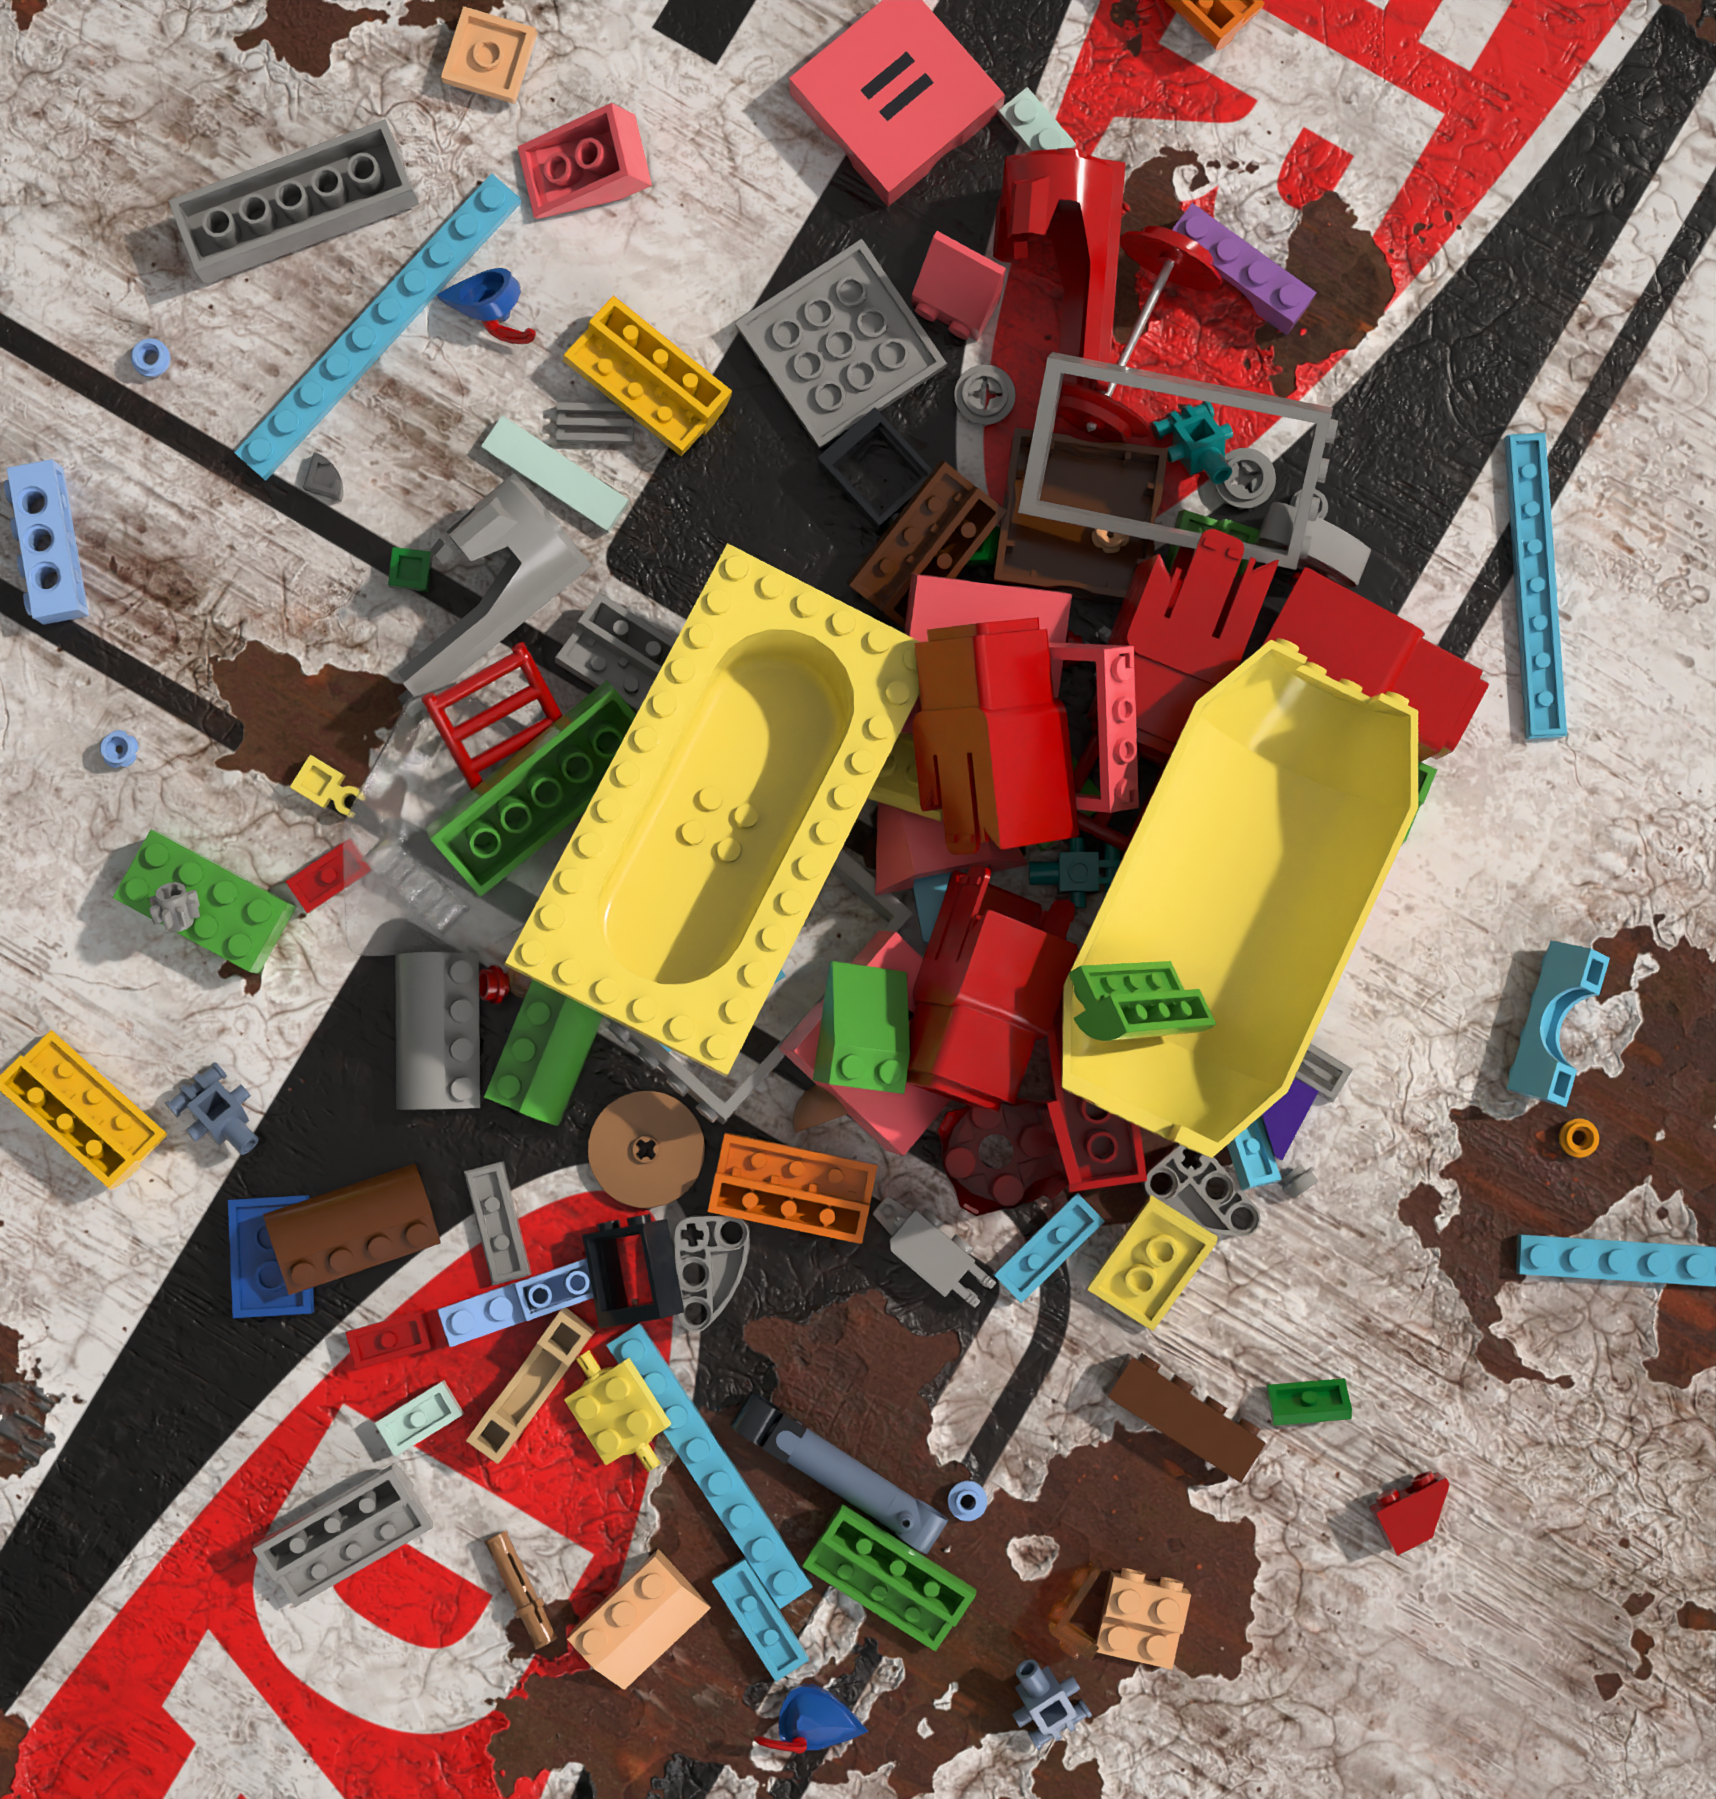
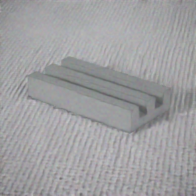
[556,402,634,445]
[1294,1043,1353,1102]

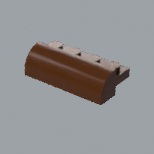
[846,460,1007,629]
[263,1164,441,1295]

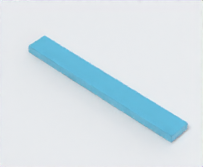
[1504,433,1567,739]

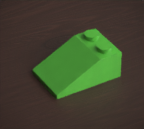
[813,961,910,1094]

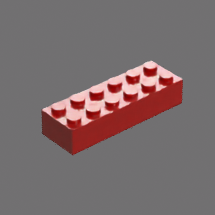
[1044,950,1147,1192]

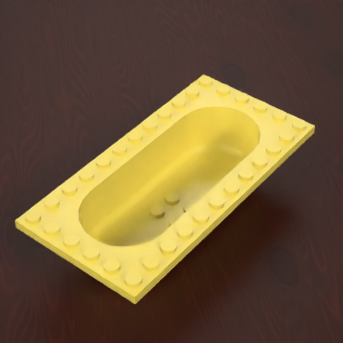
[503,543,920,1077]

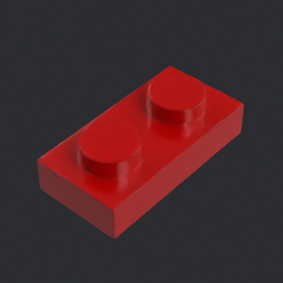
[285,838,374,914]
[345,1309,434,1370]

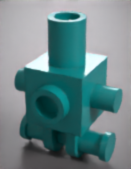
[1150,401,1233,484]
[1029,838,1121,908]

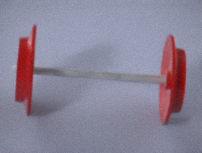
[1057,226,1222,443]

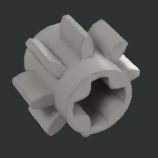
[149,882,200,932]

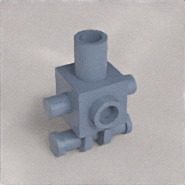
[165,1062,259,1155]
[1012,1659,1092,1750]

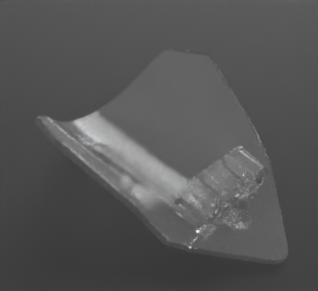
[343,682,585,956]

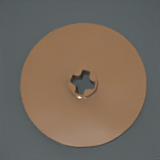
[588,1091,705,1208]

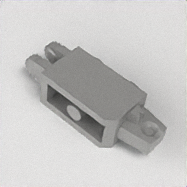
[873,1196,997,1308]

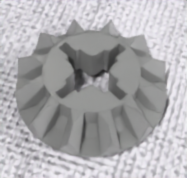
[954,364,1016,427]
[1215,448,1276,510]

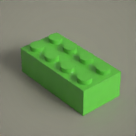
[112,829,297,974]

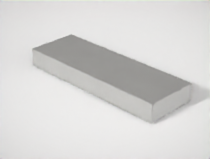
[464,1161,532,1285]

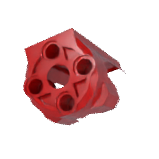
[993,148,1126,394]
[937,1098,1082,1216]

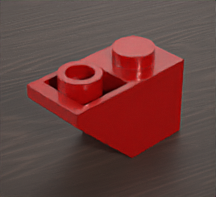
[1369,1471,1450,1556]

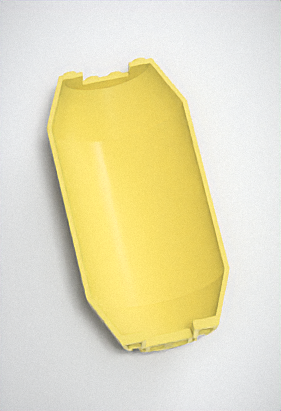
[1062,638,1418,1158]

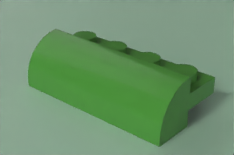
[1068,961,1217,1041]
[484,979,604,1126]
[802,1504,977,1652]

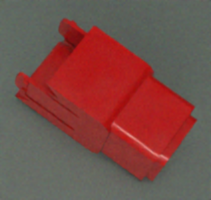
[1086,529,1279,763]
[1245,567,1489,762]
[912,617,1079,855]
[906,866,1078,1112]

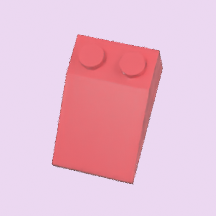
[517,103,652,219]
[911,231,1006,341]

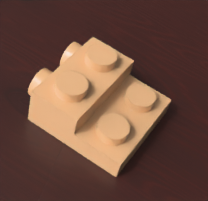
[1094,1568,1191,1670]

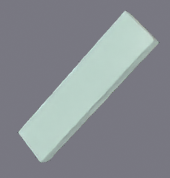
[481,415,630,534]

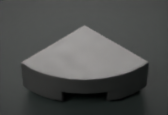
[303,452,343,502]

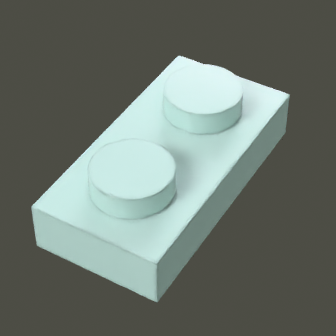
[998,87,1076,152]
[375,1380,464,1457]

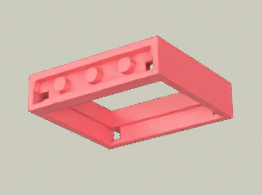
[1049,642,1139,813]

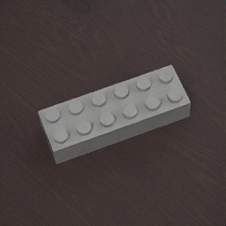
[168,119,419,285]

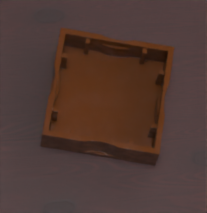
[992,428,1168,606]

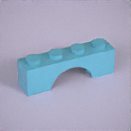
[1507,940,1610,1107]

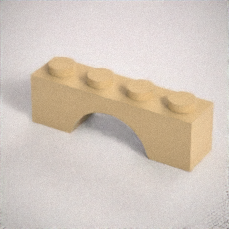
[466,1308,596,1464]

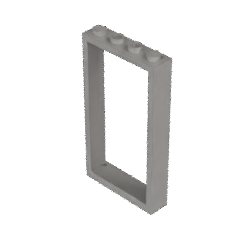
[1018,352,1339,570]
[606,849,914,1125]

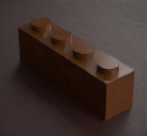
[1104,1352,1266,1483]

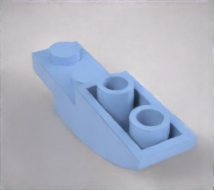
[437,1259,594,1347]

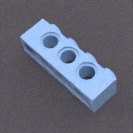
[4,459,89,625]

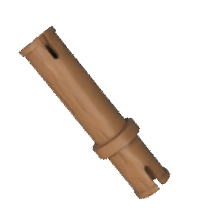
[484,1530,558,1650]

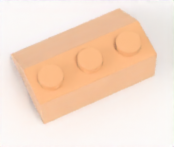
[567,1549,711,1690]

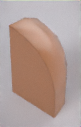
[793,1085,848,1133]

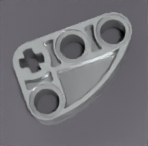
[1254,502,1371,588]
[1141,1143,1261,1237]
[674,1214,750,1332]

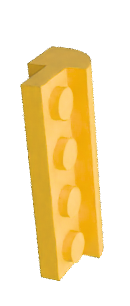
[563,295,732,457]
[0,1030,167,1190]

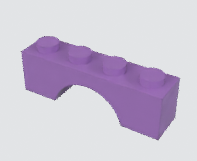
[1172,203,1316,336]

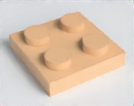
[441,6,538,104]

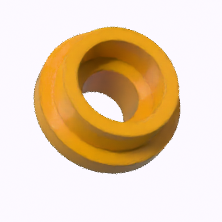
[1559,1119,1599,1158]

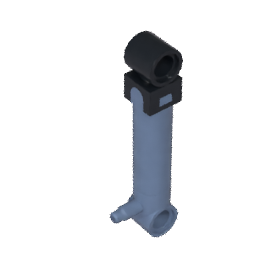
[730,1391,949,1554]

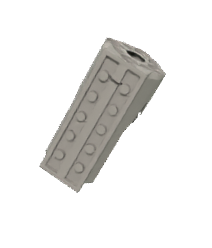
[397,473,592,716]

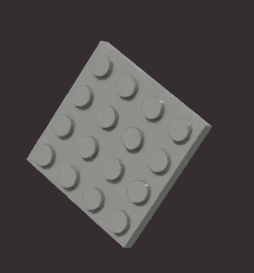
[735,239,947,451]

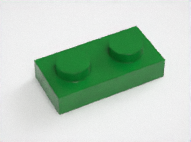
[1266,1378,1352,1426]

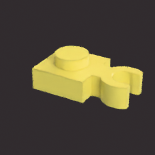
[290,755,365,817]

